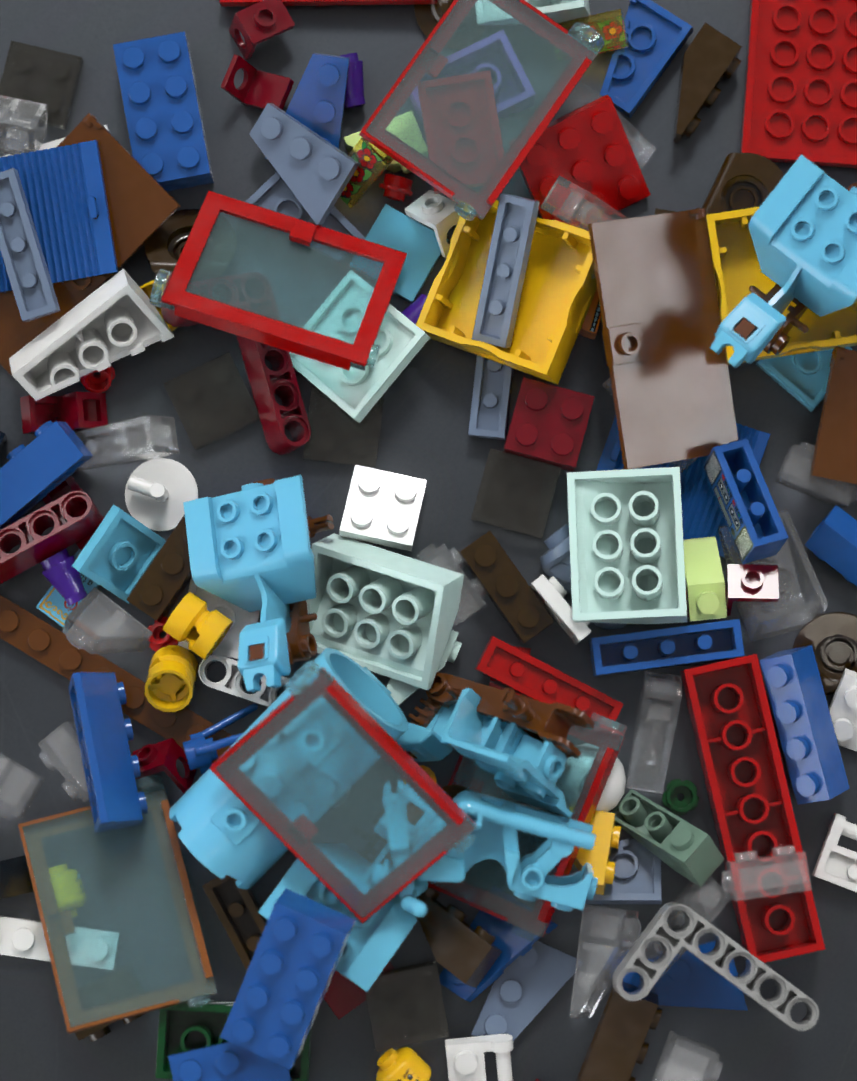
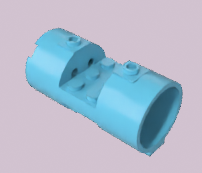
[169,648,408,889]

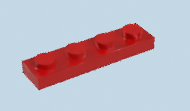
[475,636,624,731]

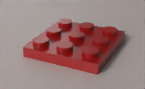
[508,95,651,229]

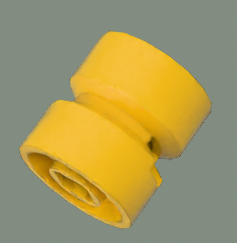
[162,591,233,660]
[145,645,198,712]

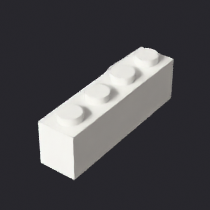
[9,269,174,401]

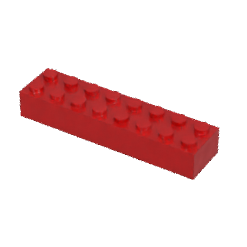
[680,654,825,963]

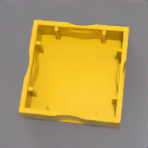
[416,193,597,385]
[706,207,857,365]

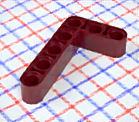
[161,274,311,455]
[0,491,102,584]

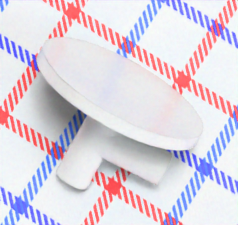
[125,458,198,531]

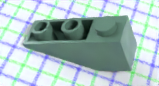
[611,789,724,887]

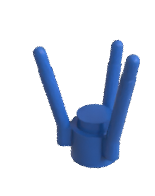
[182,703,258,775]

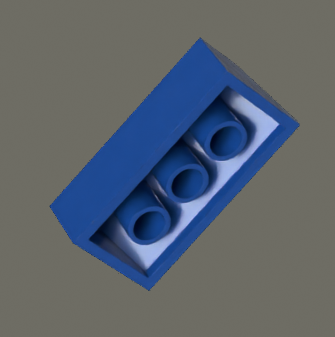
[68,672,148,833]

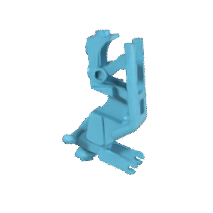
[370,778,598,917]

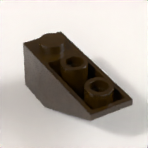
[673,22,742,144]
[416,887,503,988]

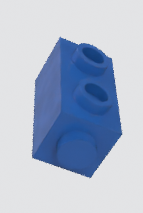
[804,505,857,586]

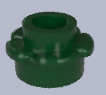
[662,779,699,815]

